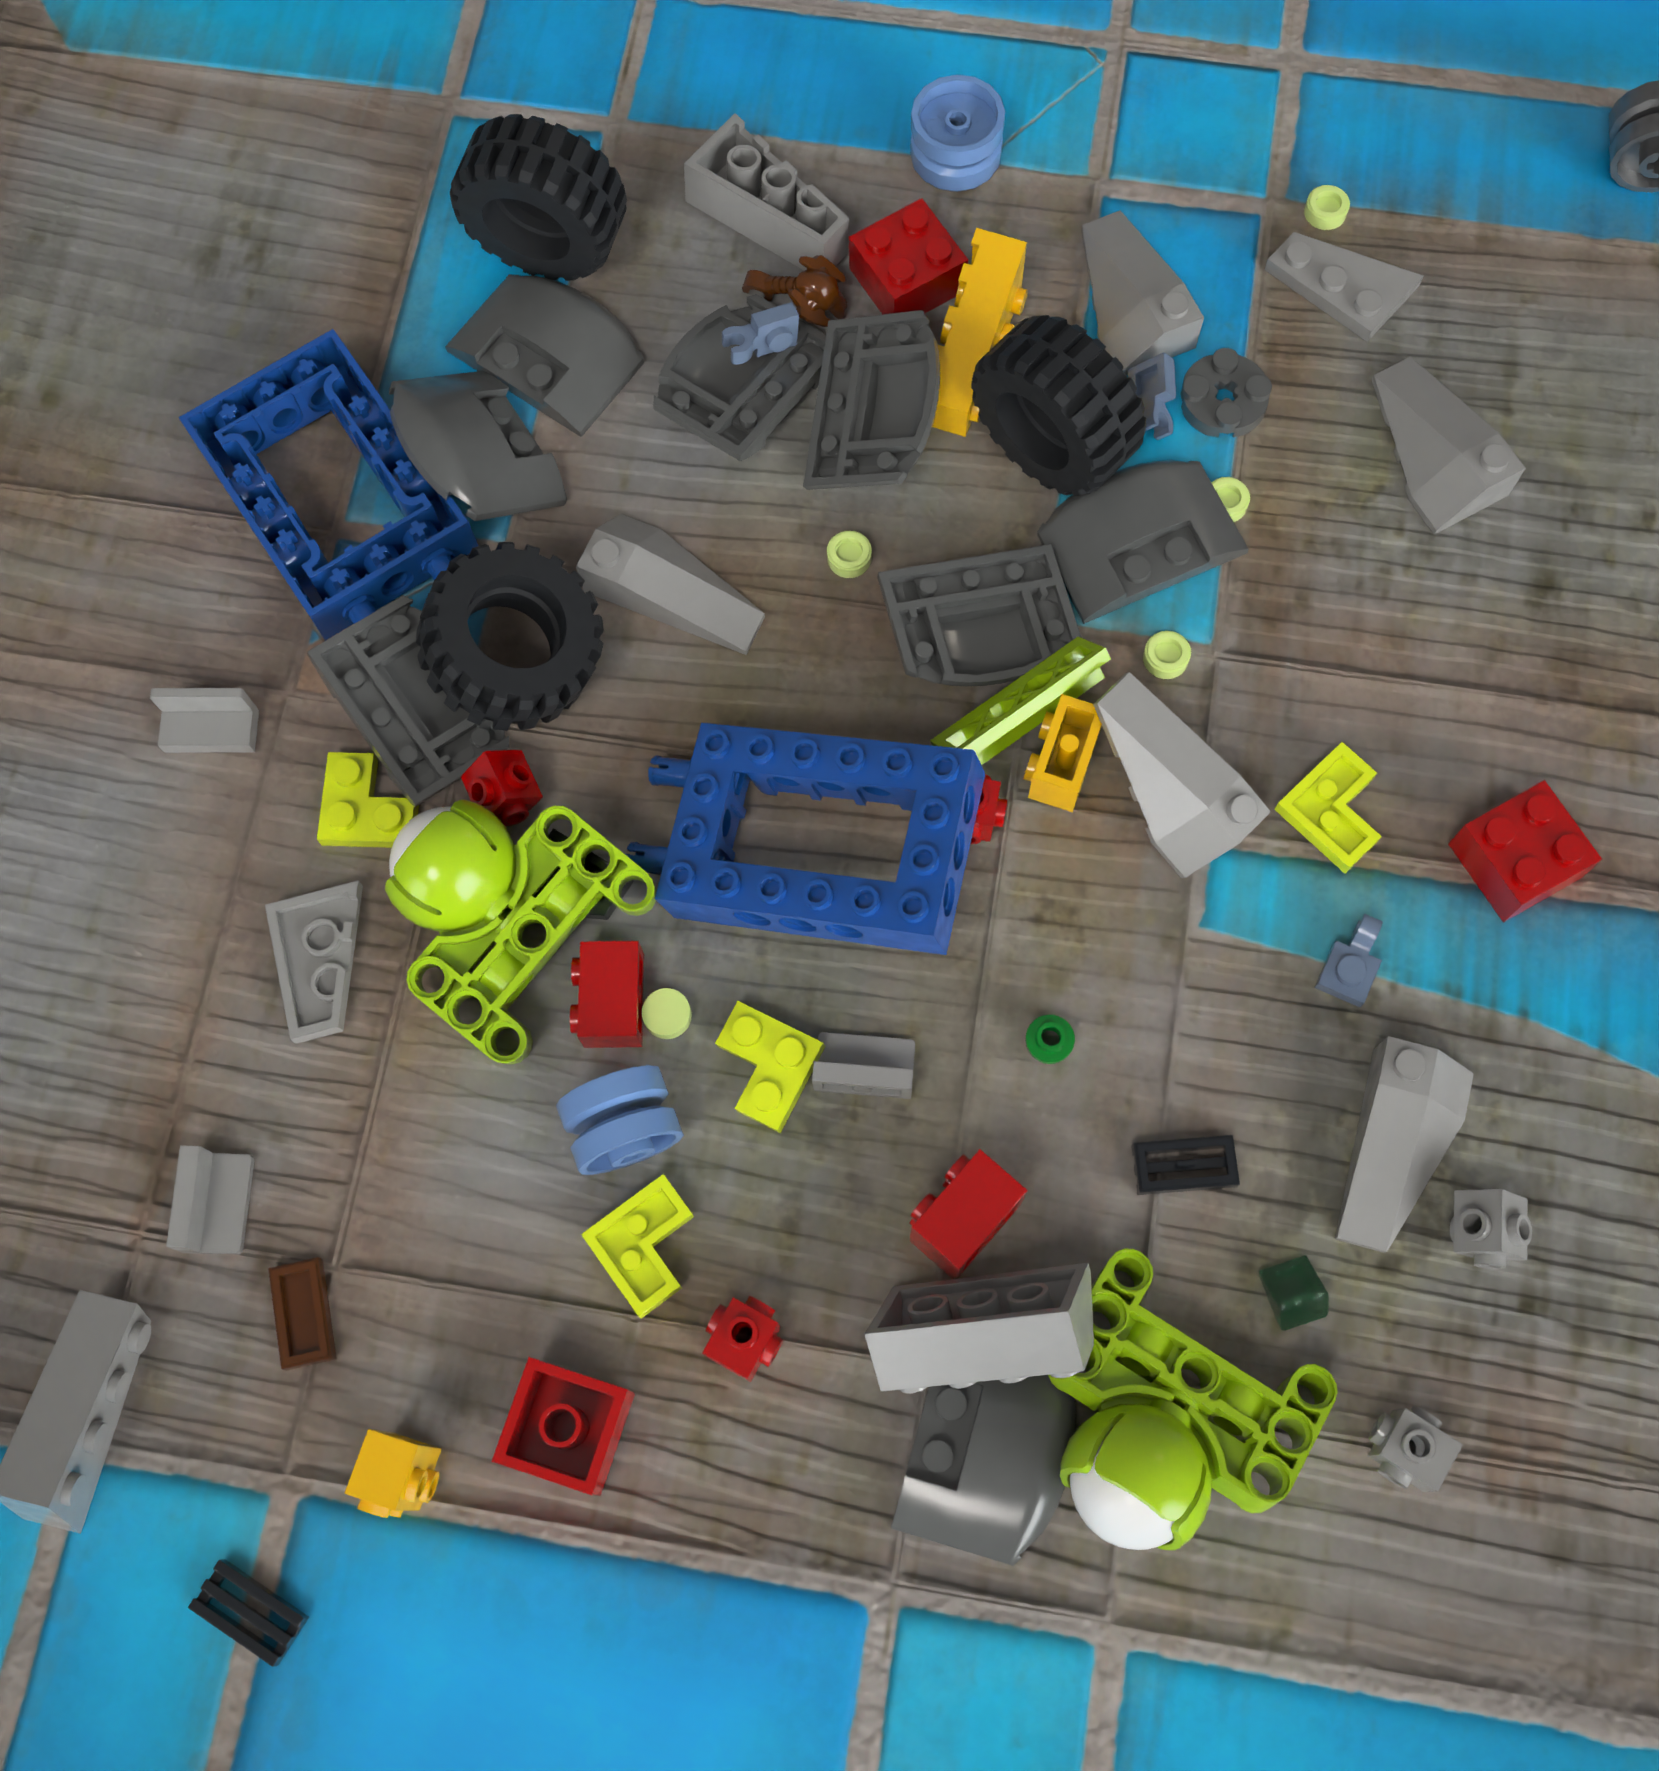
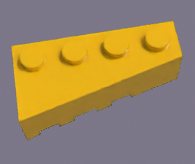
[932,227,1028,437]

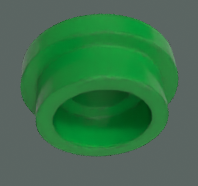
[1025,1015,1075,1064]

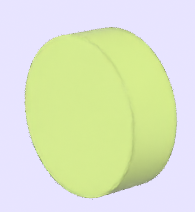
[1304,185,1350,230]
[1211,477,1250,522]
[827,531,872,578]
[1143,631,1191,679]
[642,988,692,1039]

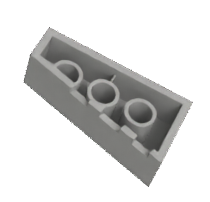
[684,113,849,271]
[0,1290,151,1534]

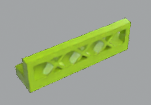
[930,637,1111,765]

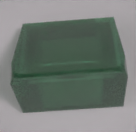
[1259,1255,1329,1331]

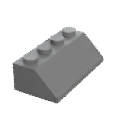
[864,1263,1094,1393]

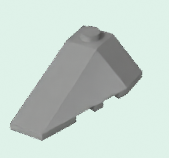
[1081,210,1204,376]
[1372,356,1526,535]
[576,514,765,655]
[1093,672,1271,878]
[1335,1036,1474,1253]

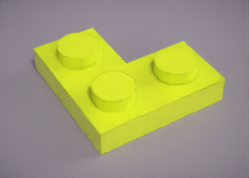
[1274,742,1382,874]
[317,752,419,848]
[715,1001,826,1133]
[581,1174,694,1319]

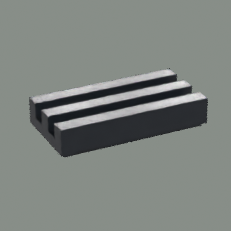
[1131,1135,1240,1195]
[187,1559,309,1667]

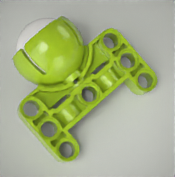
[385,799,657,1064]
[1048,1249,1338,1551]

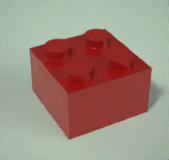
[849,198,968,315]
[1448,780,1603,923]
[909,1149,1028,1279]
[491,1357,635,1496]

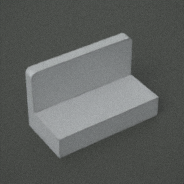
[150,688,259,753]
[812,1032,915,1099]
[166,1145,254,1255]

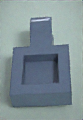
[722,302,799,365]
[1128,352,1176,440]
[1314,914,1383,1007]

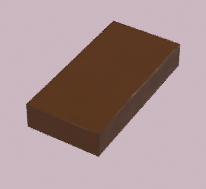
[268,1257,337,1371]

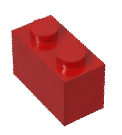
[570,941,644,1048]

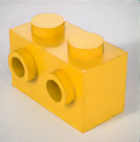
[1023,694,1102,813]
[344,1429,442,1518]

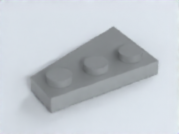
[1264,232,1424,342]
[265,880,363,1044]

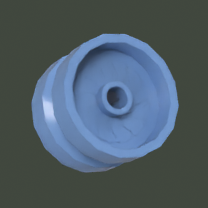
[910,75,1005,192]
[556,1065,684,1175]

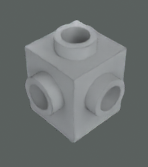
[1450,1189,1532,1269]
[1367,1406,1463,1492]

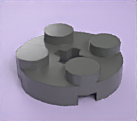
[1181,348,1272,437]

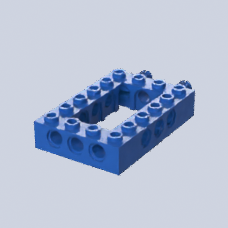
[178,329,479,641]
[625,723,986,955]

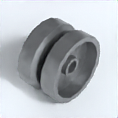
[1609,80,1659,193]

